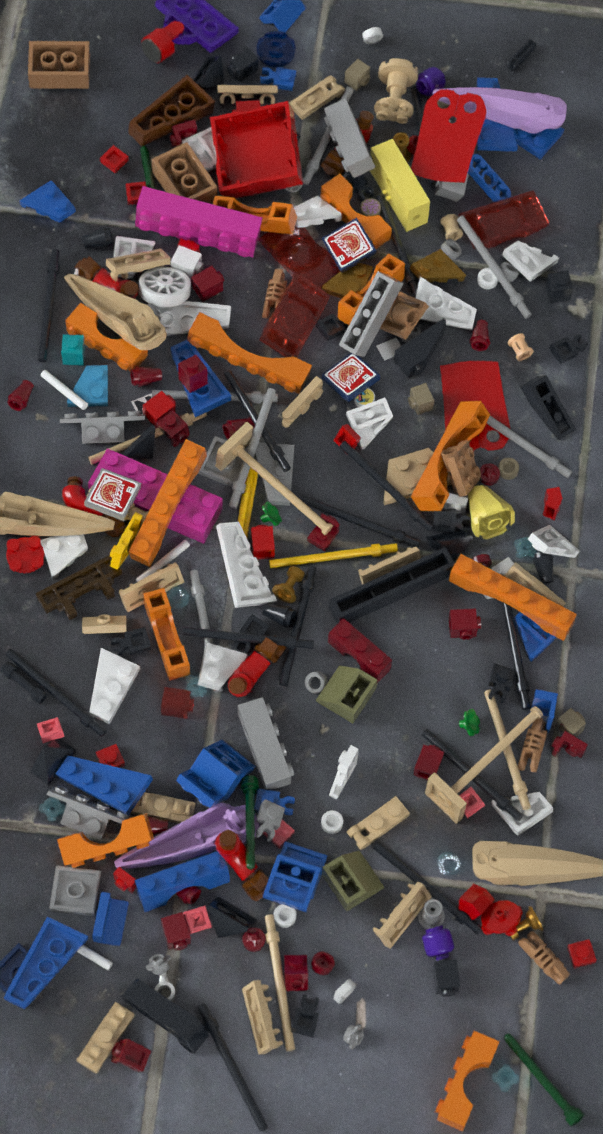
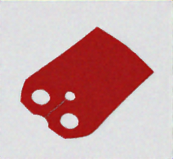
[411,89,487,183]
[440,361,511,451]

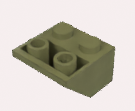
[316,666,377,724]
[322,850,384,912]

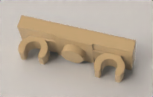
[218,85,278,104]
[106,249,171,281]
[358,547,421,585]
[119,562,184,612]
[504,562,566,607]
[130,792,196,823]
[373,882,431,949]
[242,980,283,1055]
[77,1002,135,1074]

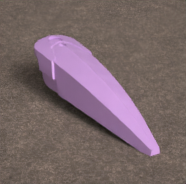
[433,88,567,133]
[114,803,261,869]

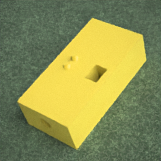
[370,139,430,232]

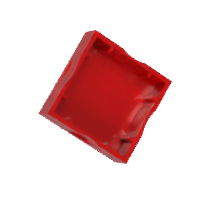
[210,101,303,198]

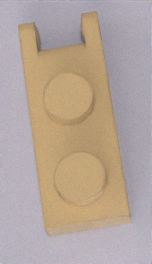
[282,376,323,428]

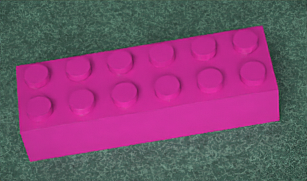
[135,186,262,257]
[88,448,223,544]

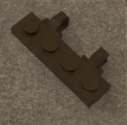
[35,555,122,620]

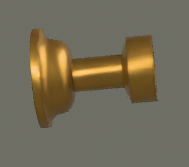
[393,132,412,163]
[272,566,305,603]
[510,906,543,941]

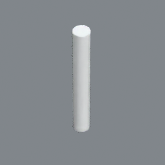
[41,370,88,410]
[136,540,190,582]
[77,945,113,971]

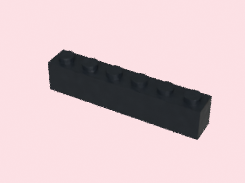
[329,547,455,624]

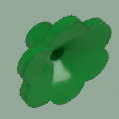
[260,501,282,526]
[459,709,480,736]

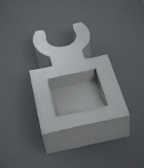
[256,799,285,842]

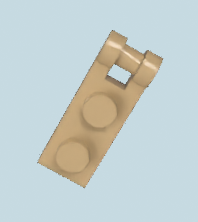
[290,75,345,120]
[347,796,410,850]

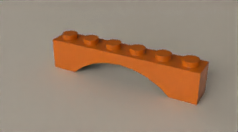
[187,312,312,394]
[411,401,490,511]
[128,439,207,567]
[449,554,577,641]

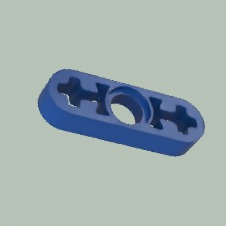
[468,154,511,204]

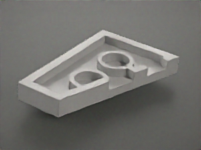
[255,443,294,506]

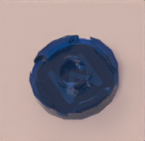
[256,31,296,68]

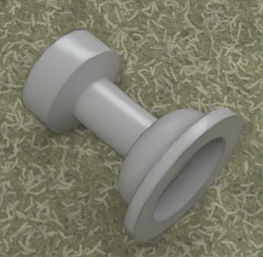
[418,899,445,929]

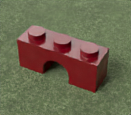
[328,618,392,683]

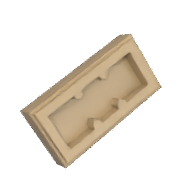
[82,614,126,634]

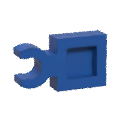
[260,67,296,91]
[255,789,295,815]

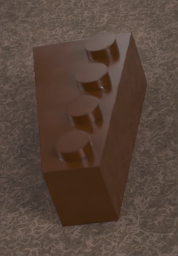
[128,75,215,146]

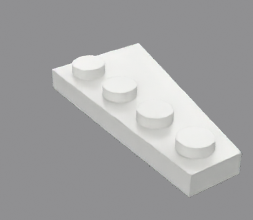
[148,301,231,336]
[216,522,277,608]

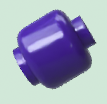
[416,67,446,96]
[422,925,455,961]

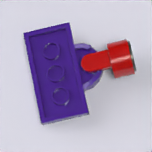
[142,0,239,63]

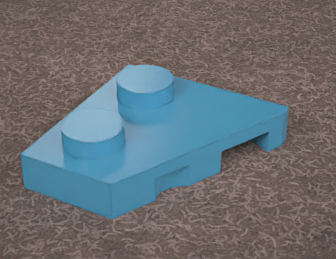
[67,365,108,407]

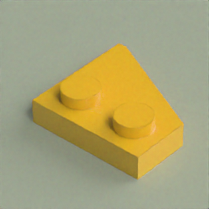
[110,512,143,570]

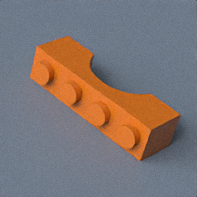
[320,174,392,249]
[213,196,297,234]
[338,253,405,325]
[65,303,148,371]
[143,588,190,681]
[57,813,154,868]
[435,1031,500,1132]

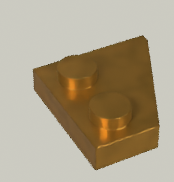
[410,249,466,283]
[322,263,373,299]

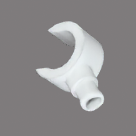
[154,972,175,1001]

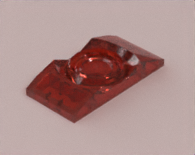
[458,190,549,249]
[259,226,340,296]
[259,273,330,358]

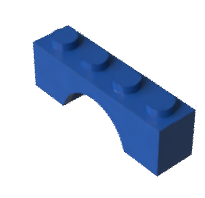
[135,851,230,912]

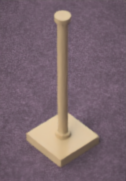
[215,422,333,535]
[425,706,543,824]

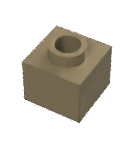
[344,59,370,91]
[408,383,434,415]
[556,708,586,737]

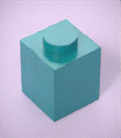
[61,334,85,366]

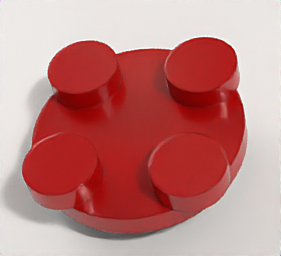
[6,536,44,573]
[481,900,523,936]

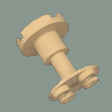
[374,58,418,124]

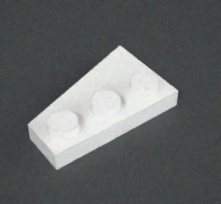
[416,277,477,330]
[90,648,140,724]

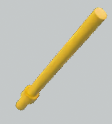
[269,543,398,568]

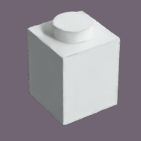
[171,245,204,279]

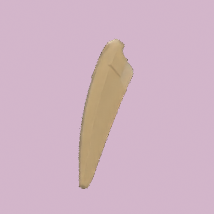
[64,274,167,350]
[0,492,115,536]
[472,841,603,886]

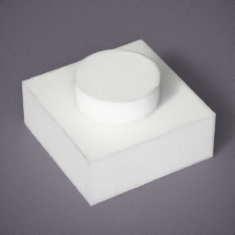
[444,493,468,514]

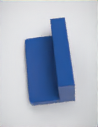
[259,0,305,34]
[530,689,558,733]
[92,892,129,946]

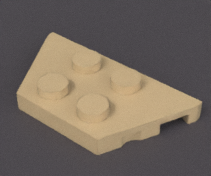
[383,448,452,505]

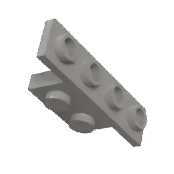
[60,411,145,444]
[47,786,131,840]

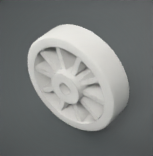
[139,267,191,307]

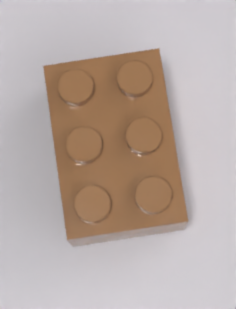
[28,41,90,89]
[152,142,218,204]

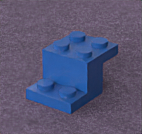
[176,740,256,808]
[263,841,328,912]

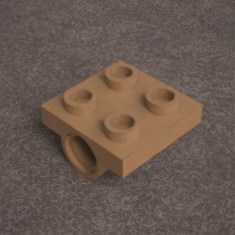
[380,292,429,340]
[441,440,481,497]

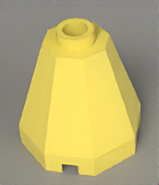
[468,485,515,540]

